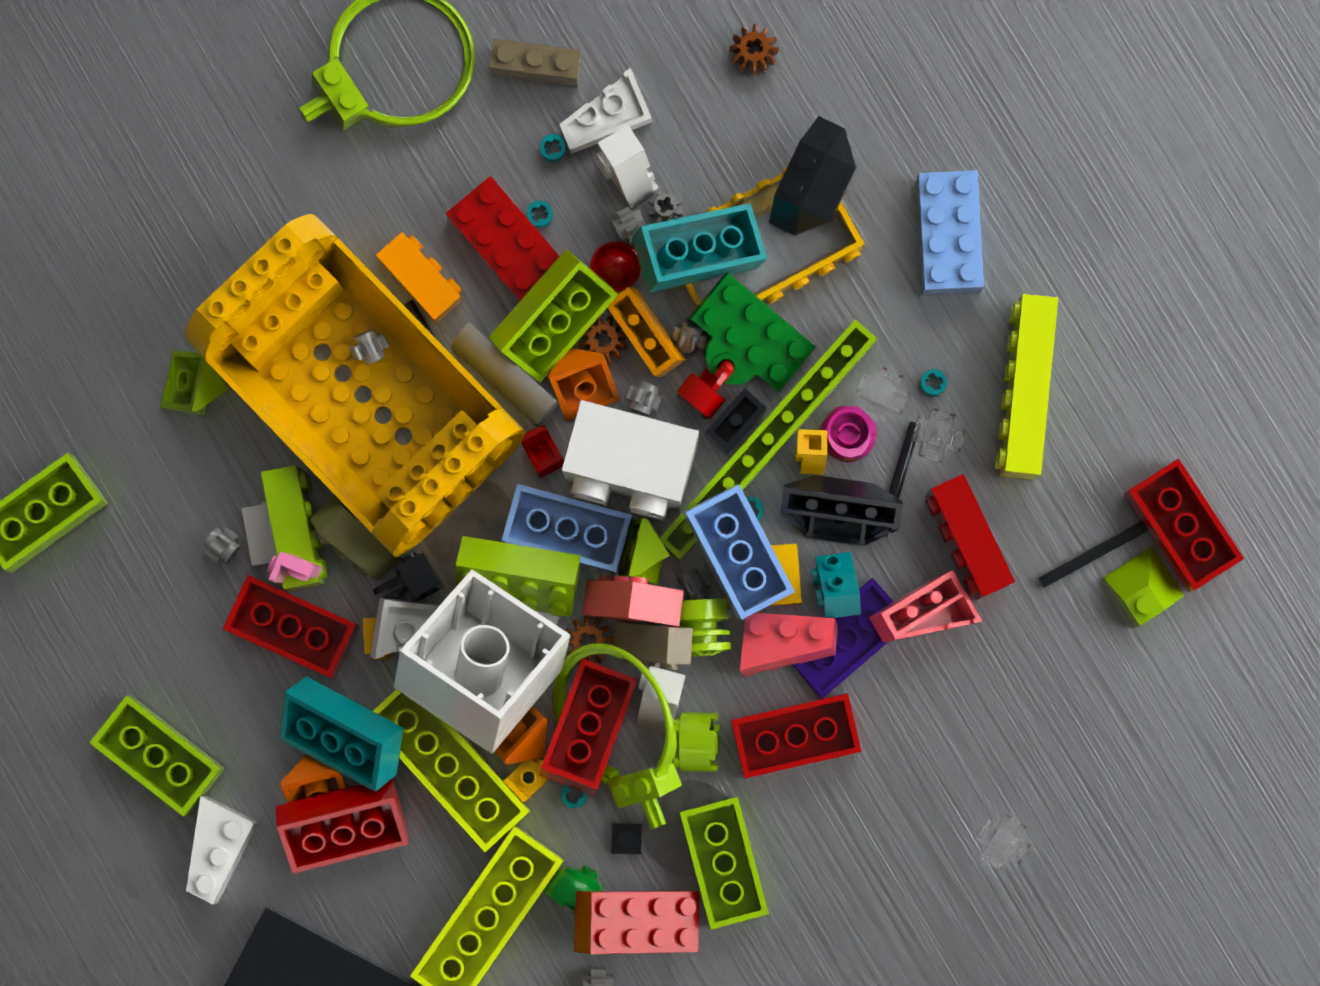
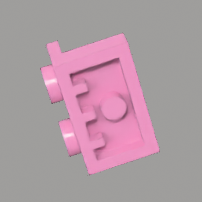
[267,552,322,583]

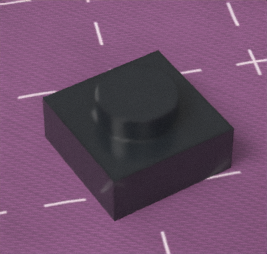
[611,823,642,854]

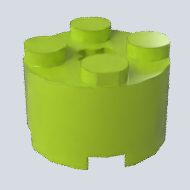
[674,712,720,772]

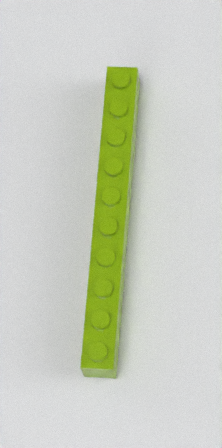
[660,319,878,562]

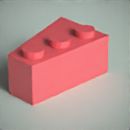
[869,570,982,643]
[582,575,684,626]
[740,613,838,677]

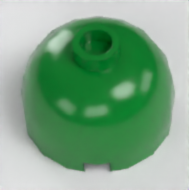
[544,865,604,914]

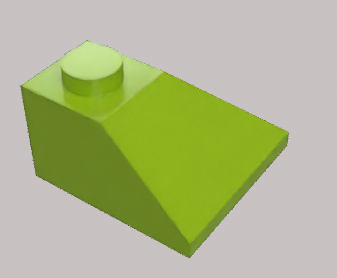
[1102,546,1185,627]

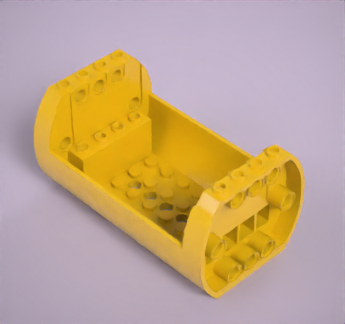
[184,214,525,557]

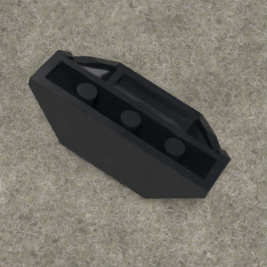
[769,116,857,236]
[780,475,903,546]

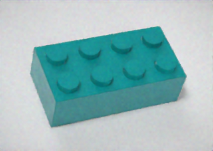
[632,203,767,293]
[279,676,404,792]

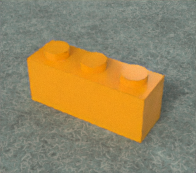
[376,232,463,324]
[608,287,686,377]

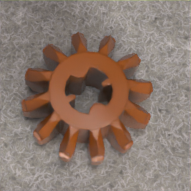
[729,24,779,75]
[579,316,628,365]
[565,616,613,664]

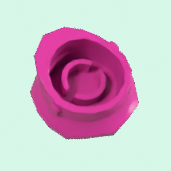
[821,406,877,463]

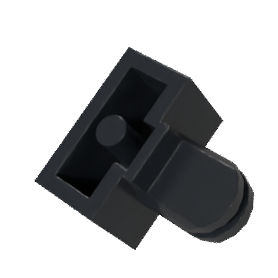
[372,551,445,602]

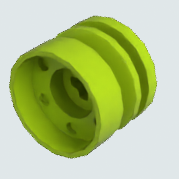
[679,599,731,657]

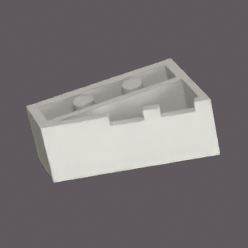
[596,124,660,209]
[636,666,686,734]
[186,796,259,904]

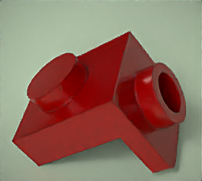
[521,425,564,479]

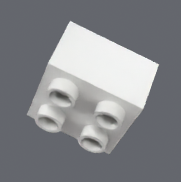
[562,400,699,522]
[394,569,571,754]

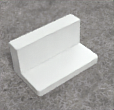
[242,501,277,567]

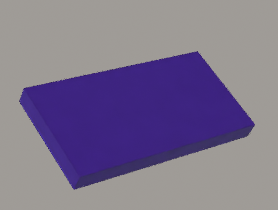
[791,578,893,699]

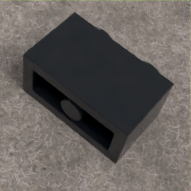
[705,388,767,455]

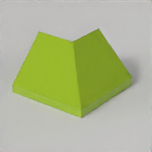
[160,351,227,417]
[618,518,669,585]

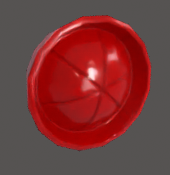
[590,241,641,291]

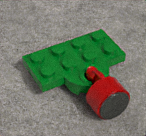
[676,272,816,420]

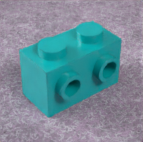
[811,552,861,618]

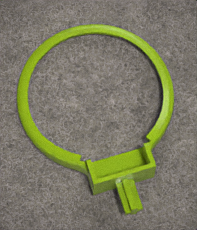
[298,0,475,131]
[552,643,682,829]

